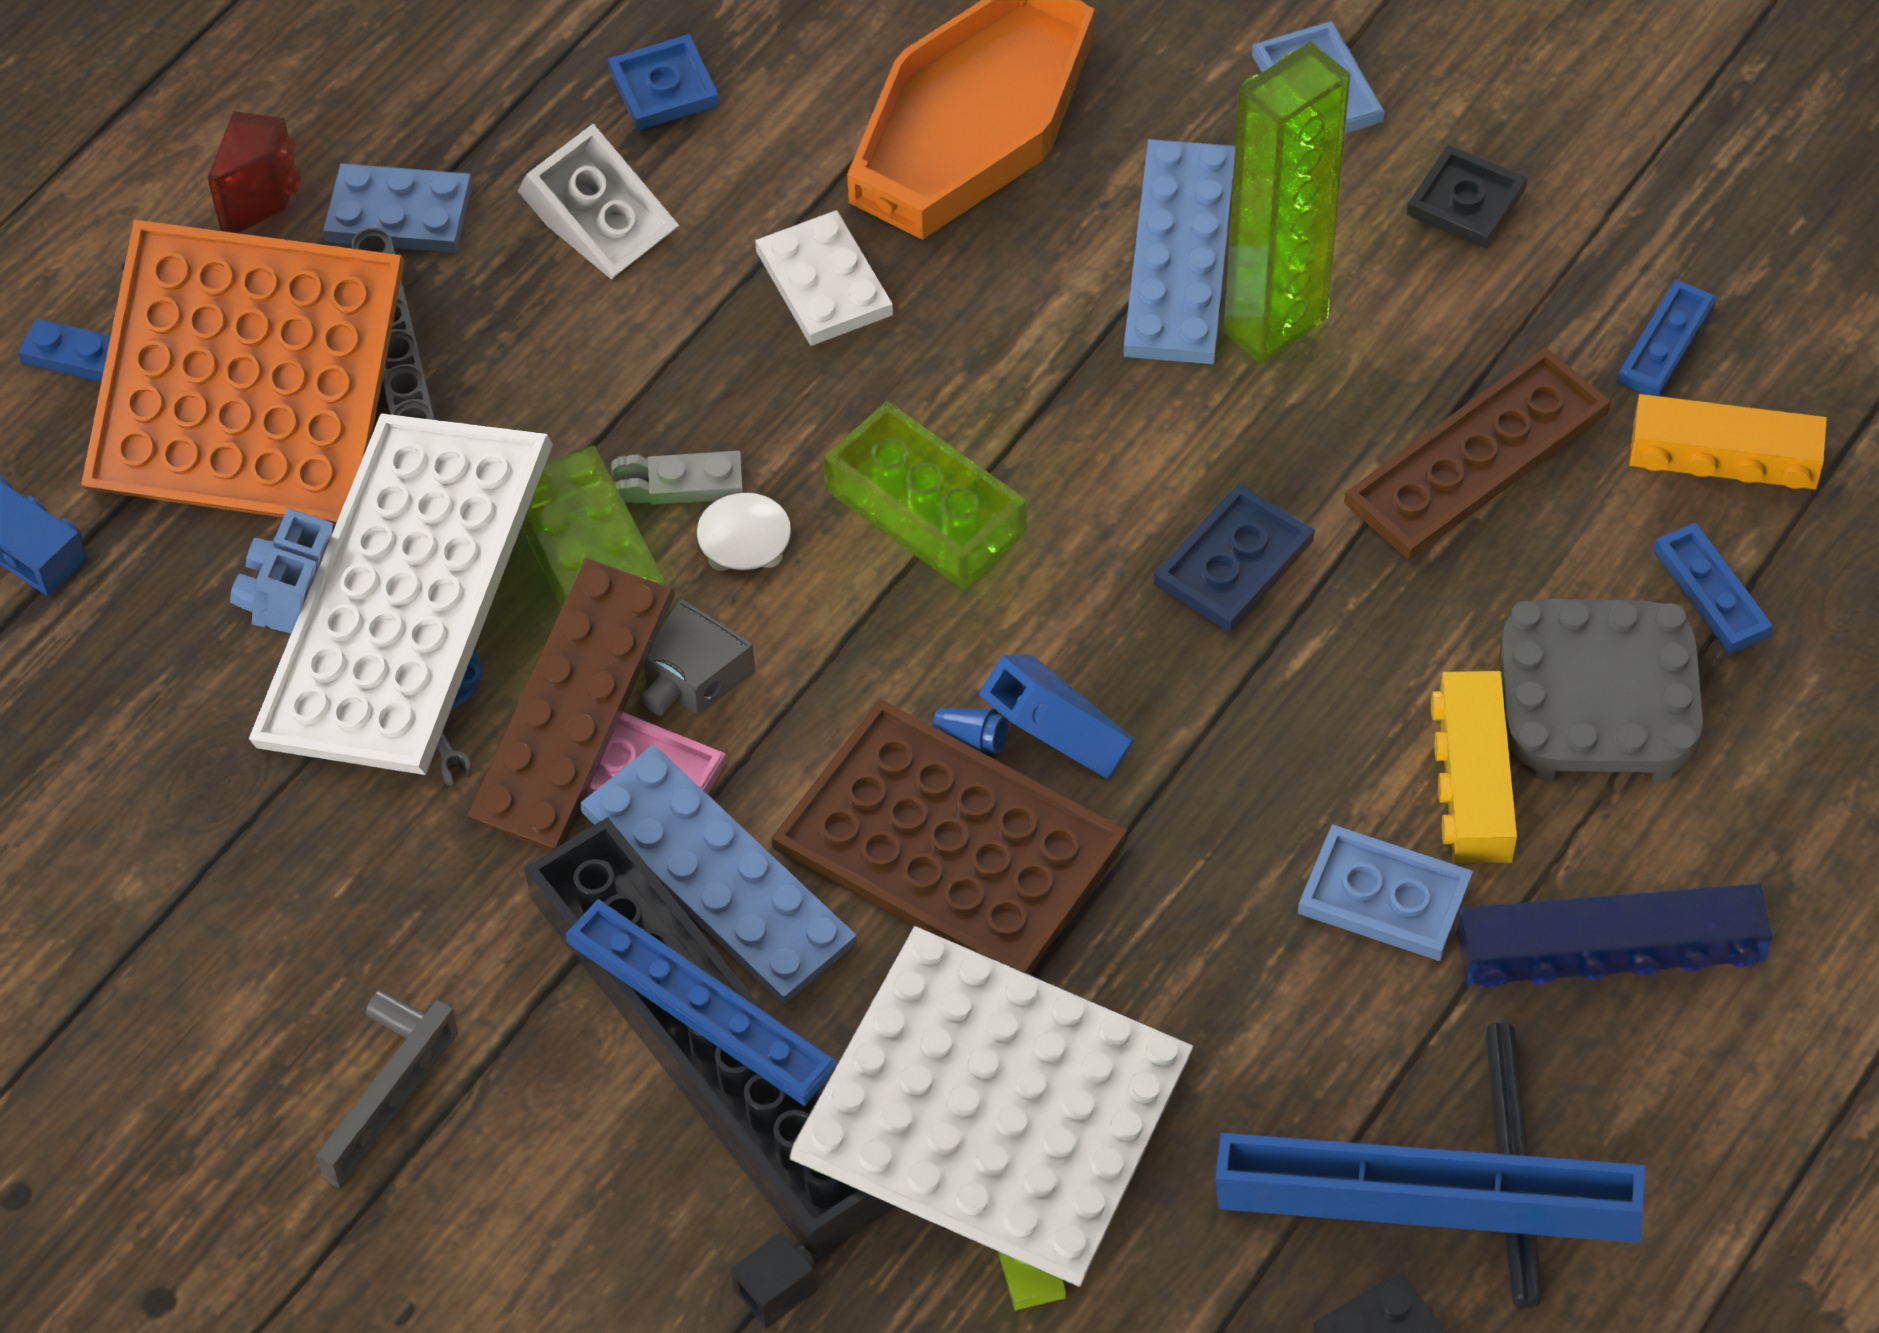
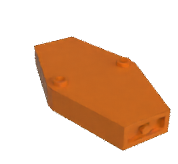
[847,0,1095,240]

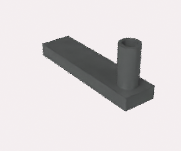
[316,990,459,1189]

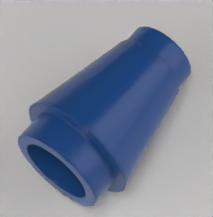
[933,707,1008,755]

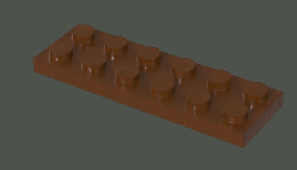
[1344,347,1611,560]
[467,558,675,851]

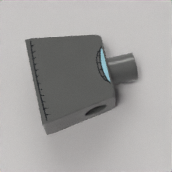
[641,599,755,716]

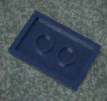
[1154,484,1315,632]

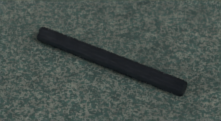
[1486,1023,1543,1308]

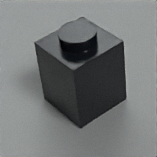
[731,1232,817,1328]

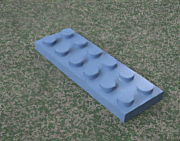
[1123,139,1236,364]
[581,744,857,1006]

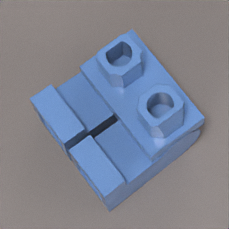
[230,508,333,633]

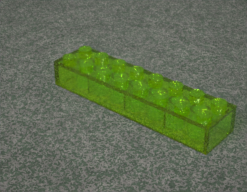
[1224,41,1350,364]

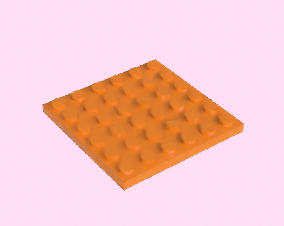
[81,220,405,525]

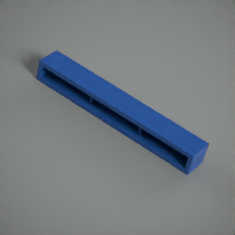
[1215,1133,1646,1243]

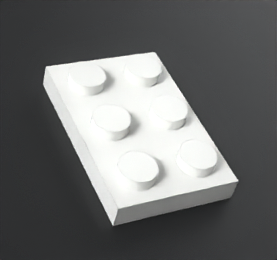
[755,210,893,346]

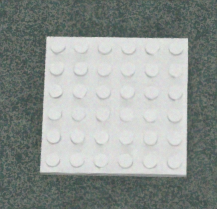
[790,926,1193,1287]

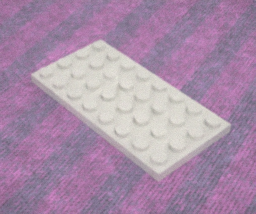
[249,414,553,775]

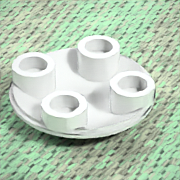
[697,493,791,571]

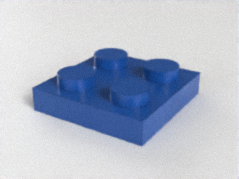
[608,34,719,131]

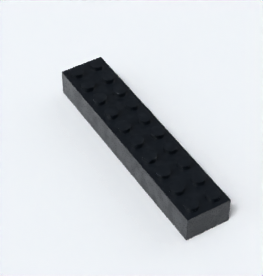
[524,817,897,1261]

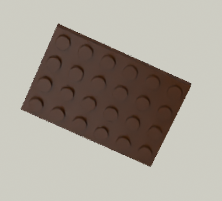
[771,699,1128,975]

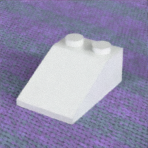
[518,124,679,280]

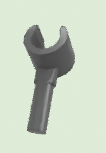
[437,732,472,785]

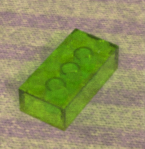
[824,401,1027,591]
[521,445,670,618]

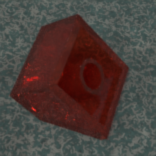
[207,111,301,233]

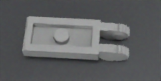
[611,451,743,505]

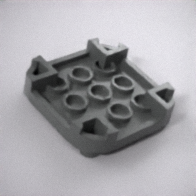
[1499,599,1703,783]

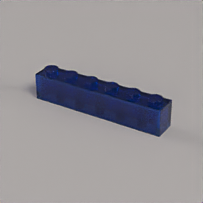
[1457,884,1773,987]

